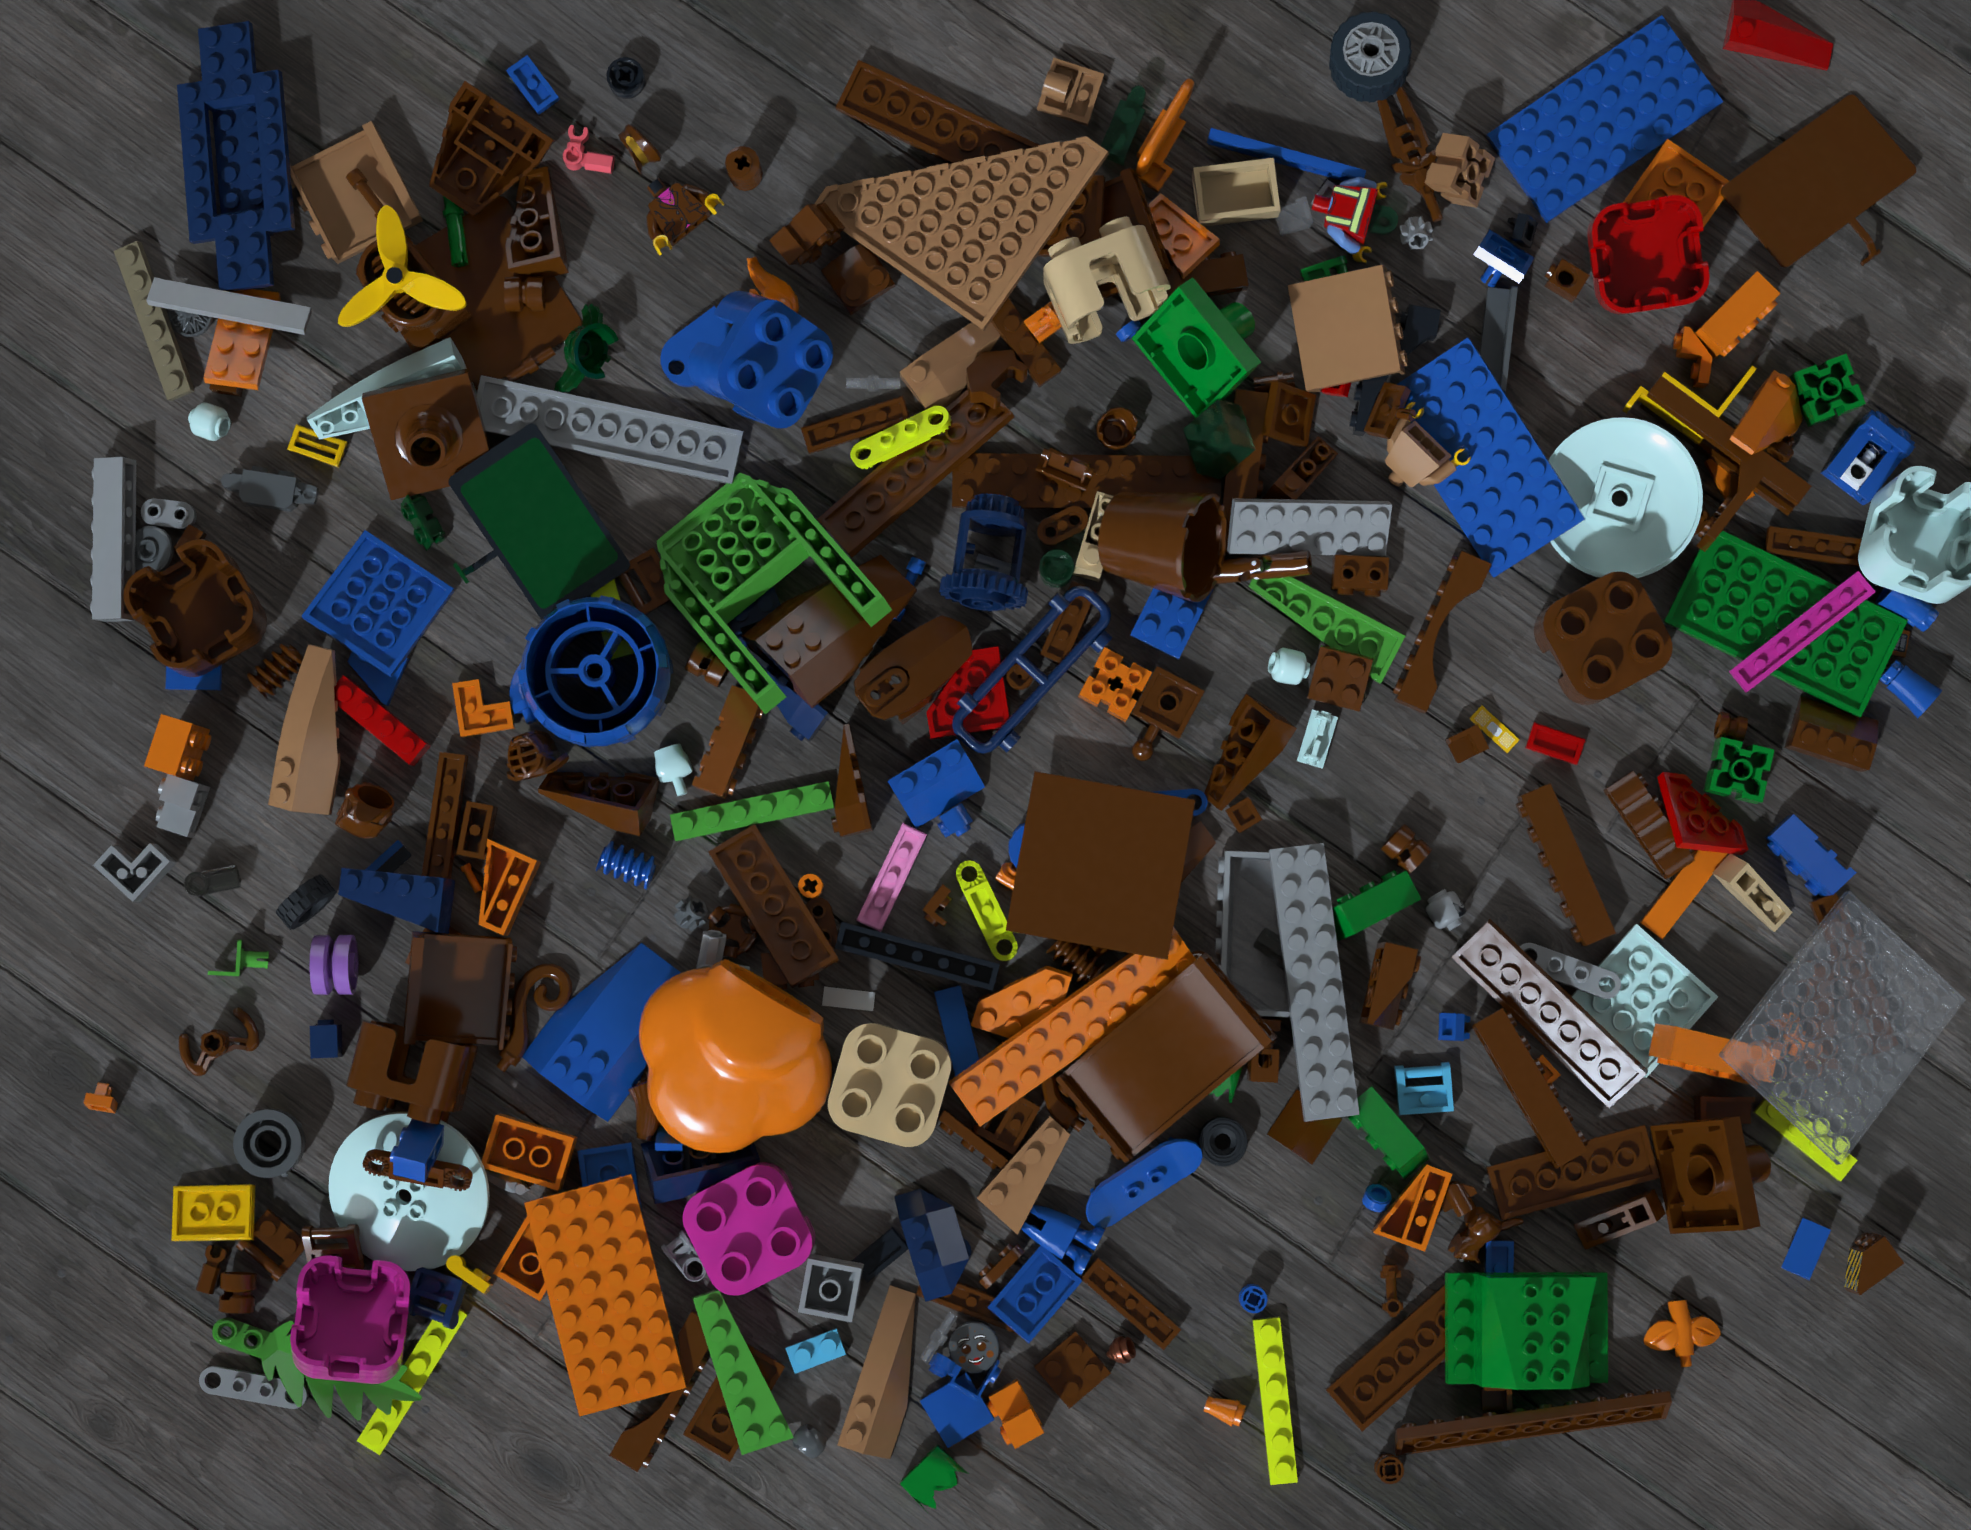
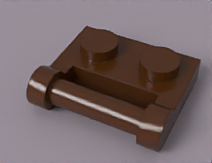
[615,548,671,616]
[971,1097,1041,1155]
[236,1209,305,1282]
[302,1224,365,1270]

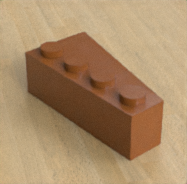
[692,685,764,799]

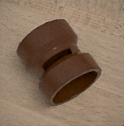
[1714,712,1748,742]
[1374,1453,1404,1484]

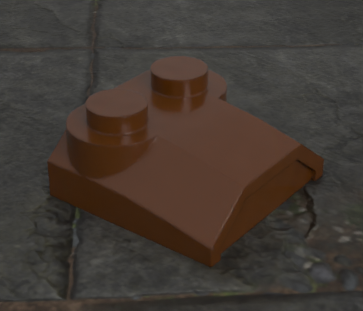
[821,244,895,315]

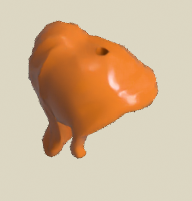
[747,256,799,313]

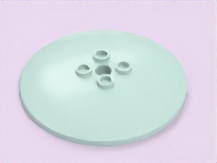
[1548,417,1703,578]
[329,1112,490,1271]

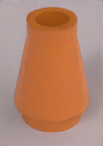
[1204,1396,1246,1427]

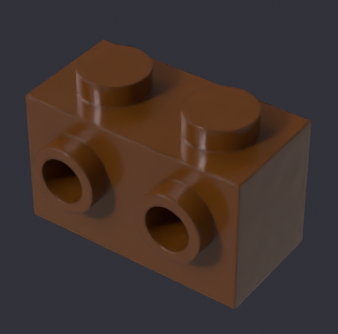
[1331,555,1389,597]

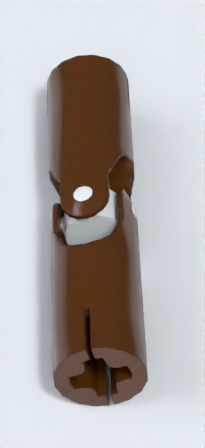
[1213,551,1312,584]

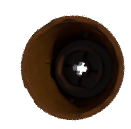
[1098,492,1228,602]

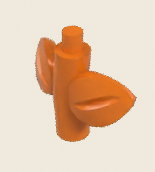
[1644,1300,1721,1367]

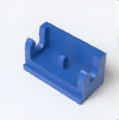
[1781,1218,1831,1280]

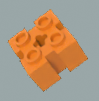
[1078,647,1152,722]

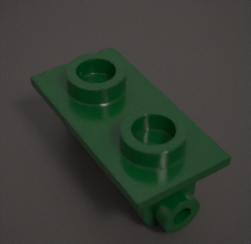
[401,494,445,551]

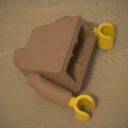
[1385,402,1471,487]

